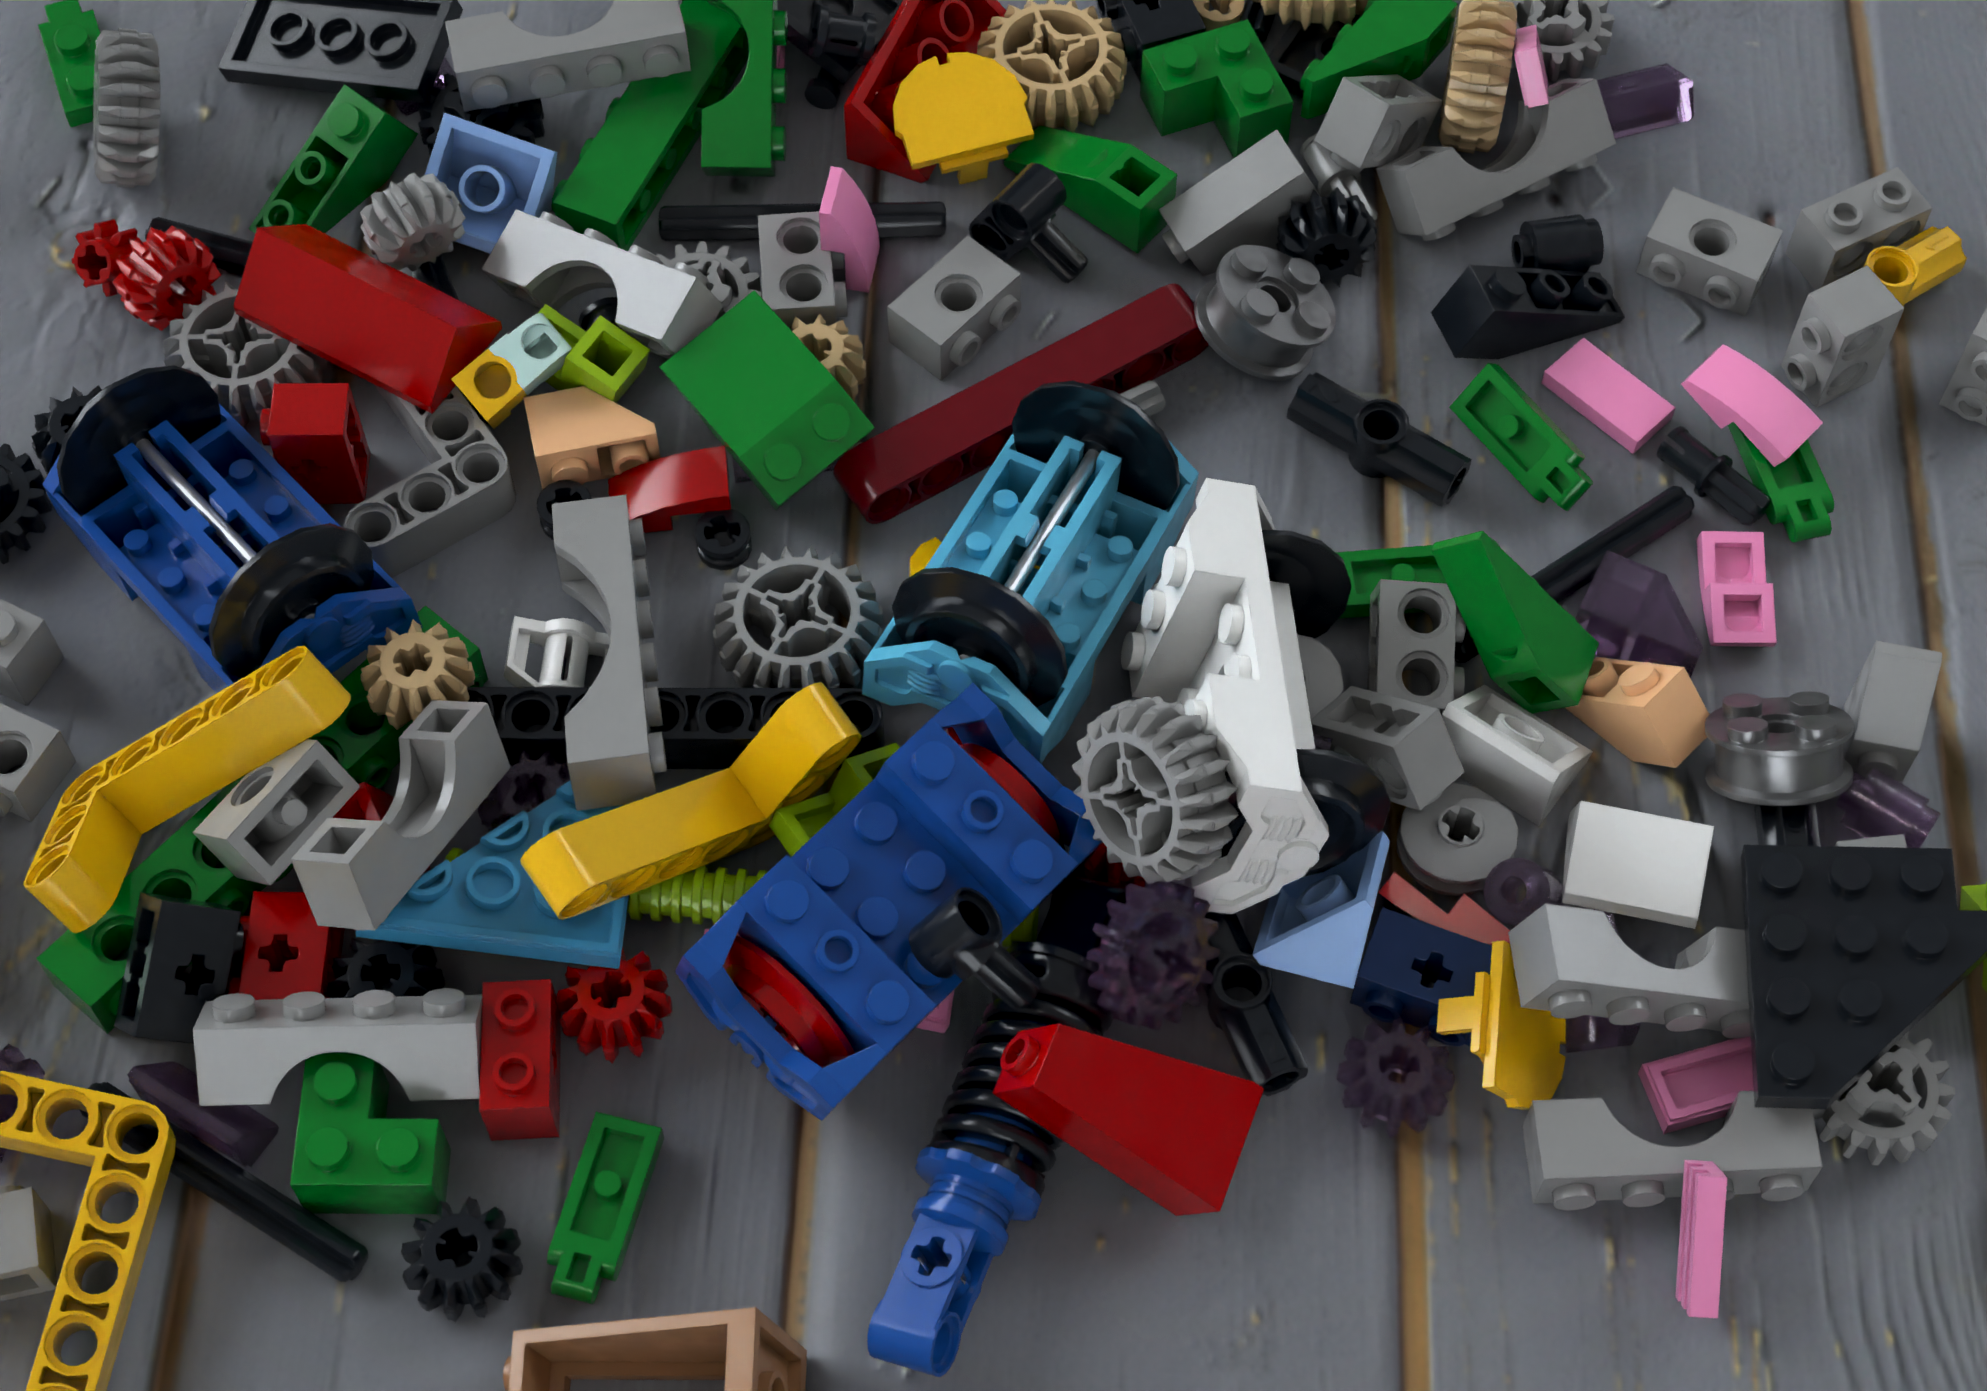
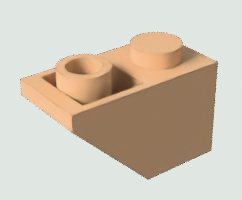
[523,386,661,490]
[1565,657,1710,768]

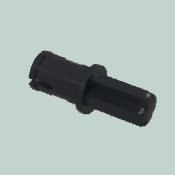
[1657,426,1770,526]

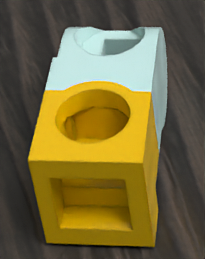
[451,313,572,429]

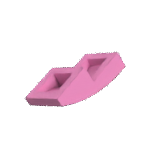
[819,166,880,293]
[1681,344,1823,467]
[1696,531,1777,647]

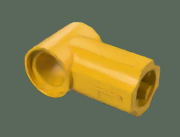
[1862,226,1967,306]

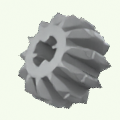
[360,173,465,271]

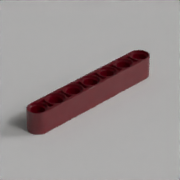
[833,284,1209,524]

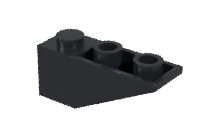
[1431,265,1625,359]

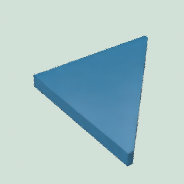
[355,780,629,969]

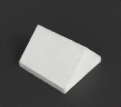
[1442,685,1593,826]
[1562,801,1714,929]

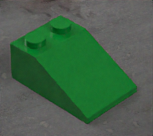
[659,290,875,510]

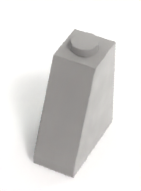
[1159,129,1319,277]

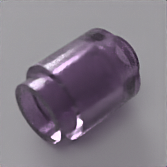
[1835,768,1941,848]
[1484,858,1563,926]

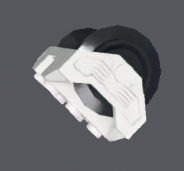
[1121,478,1391,914]

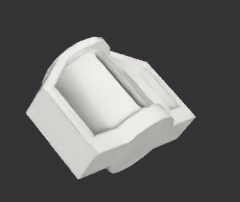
[503,616,610,687]

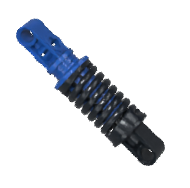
[867,875,1136,1377]

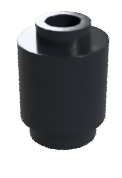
[1511,214,1604,272]

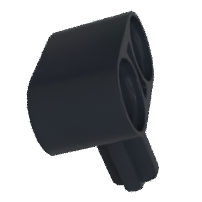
[969,163,1088,283]

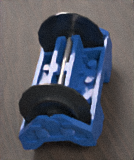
[42,365,423,693]

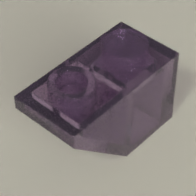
[1576,550,1703,679]

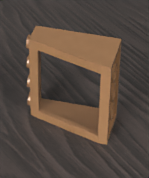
[503,1307,807,1391]

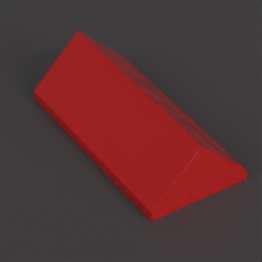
[844,0,1006,183]
[233,224,502,414]

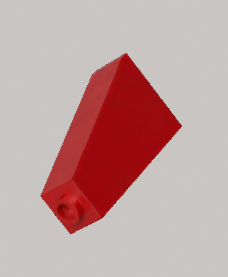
[992,1023,1264,1216]

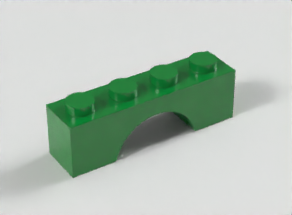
[701,0,788,177]

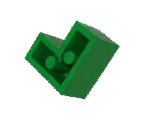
[1140,19,1294,158]
[290,1053,451,1214]

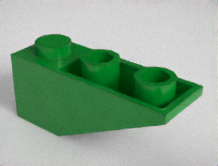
[1300,0,1458,120]
[249,84,418,233]
[1004,126,1177,254]
[1431,531,1599,714]

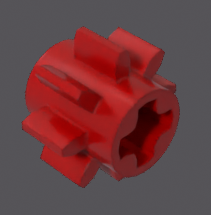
[71,219,143,297]

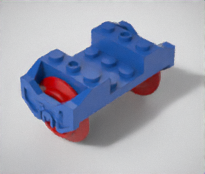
[675,683,1102,1121]

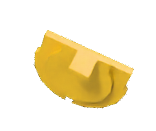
[892,52,1034,185]
[1436,941,1567,1110]

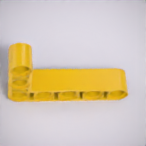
[23,646,351,933]
[520,682,862,920]
[0,1071,176,1391]

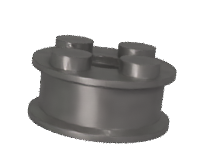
[1194,245,1336,381]
[1705,691,1854,806]

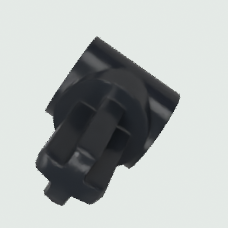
[909,887,1042,1010]

